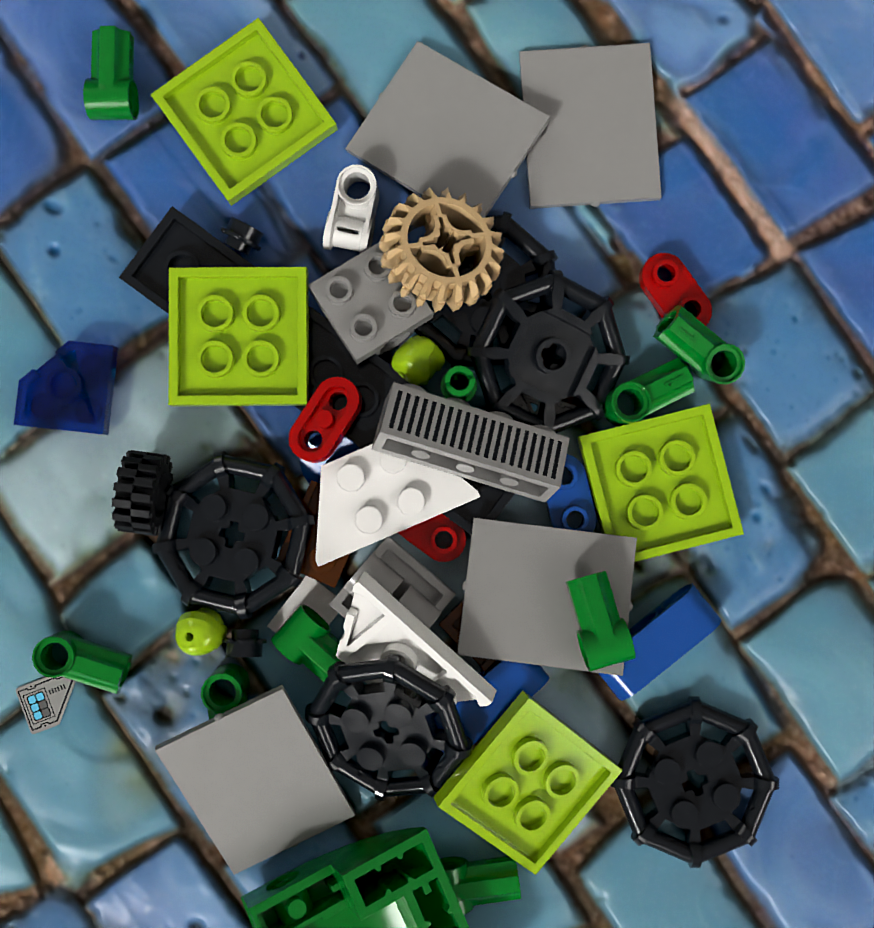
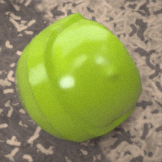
[391,335,445,386]
[175,607,228,656]

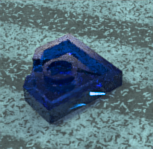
[14,341,118,435]

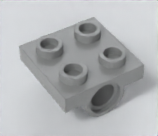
[308,242,434,364]
[329,536,456,629]

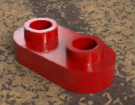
[639,253,712,326]
[289,377,362,463]
[398,514,466,562]

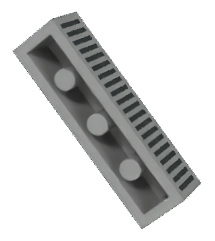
[371,382,570,503]

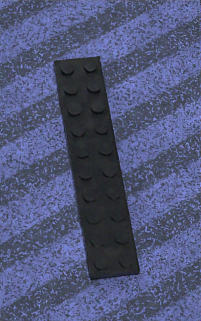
[119,206,515,535]

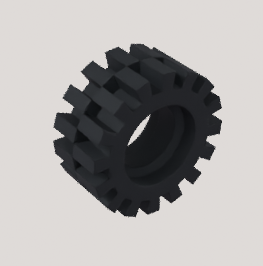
[112,450,173,536]

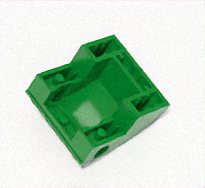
[240,827,469,928]

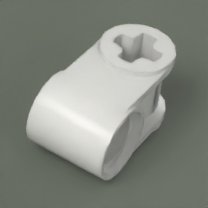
[323,165,379,254]

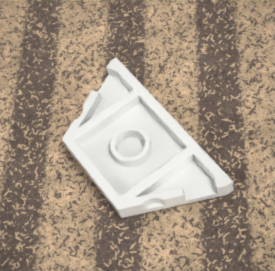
[315,444,480,567]
[336,571,497,707]

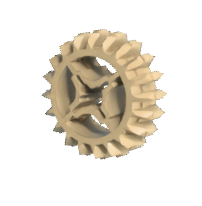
[379,187,504,313]

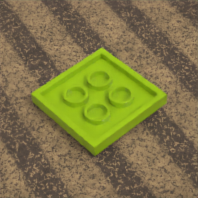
[150,17,338,206]
[168,267,309,407]
[577,403,744,562]
[433,690,623,875]

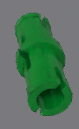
[441,365,477,402]

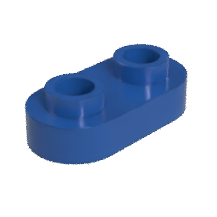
[545,454,597,532]

